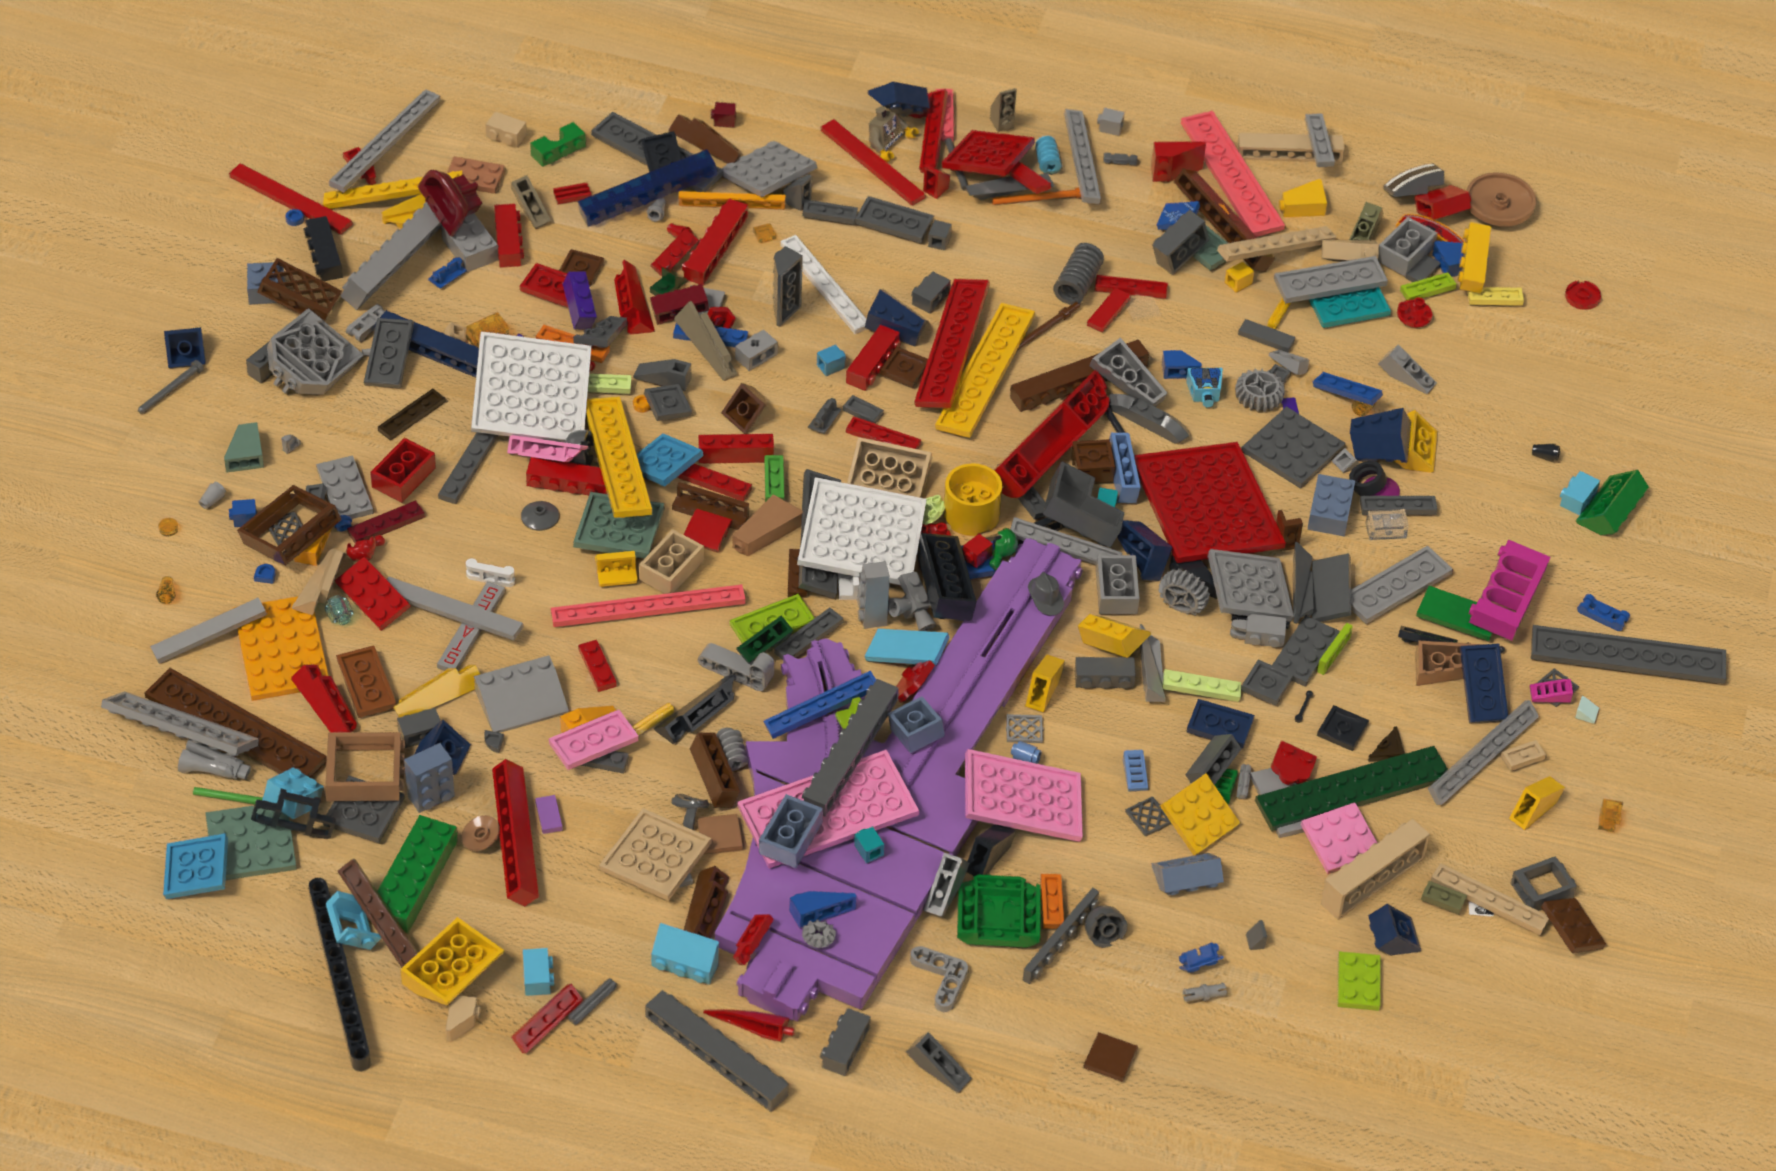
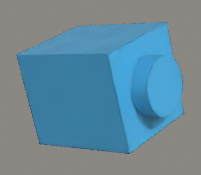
[817,344,846,376]

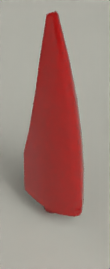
[703,1009,795,1042]

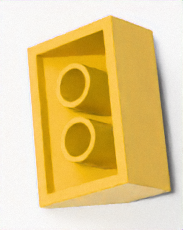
[1395,410,1437,473]
[1078,614,1151,658]

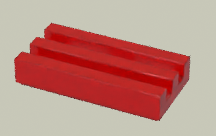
[553,182,592,205]

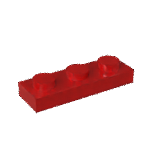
[650,228,699,277]
[578,639,617,692]

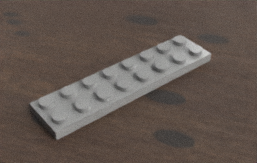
[101,691,259,756]

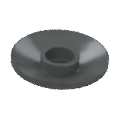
[521,501,559,531]

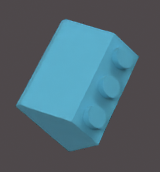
[651,923,719,985]

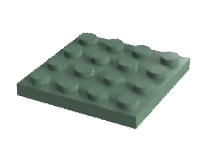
[573,492,664,559]
[205,806,297,880]

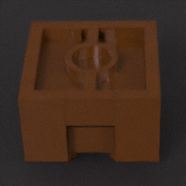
[1071,439,1115,483]

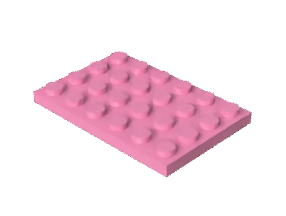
[965,749,1083,842]

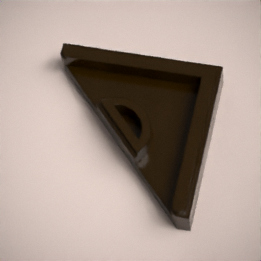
[1368,726,1405,762]

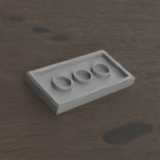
[1250,768,1304,838]

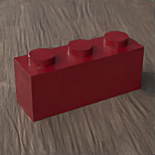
[650,284,709,325]

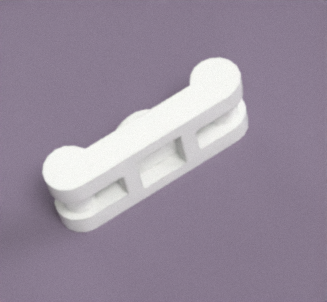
[466,558,515,587]

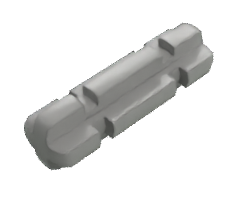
[1237,764,1251,799]

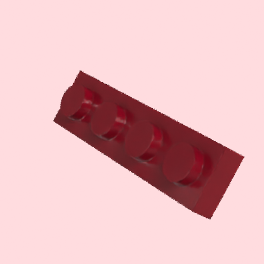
[347,500,425,543]

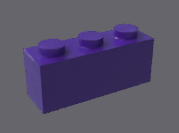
[563,272,597,329]

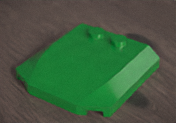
[957,875,1040,948]

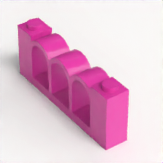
[1468,539,1551,641]

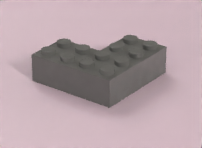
[1043,461,1125,548]

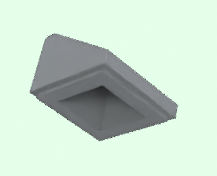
[1332,448,1360,473]

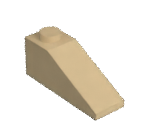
[1322,240,1379,260]

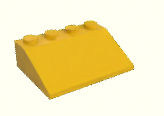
[400,917,504,1005]

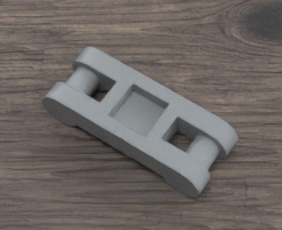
[346,304,385,342]

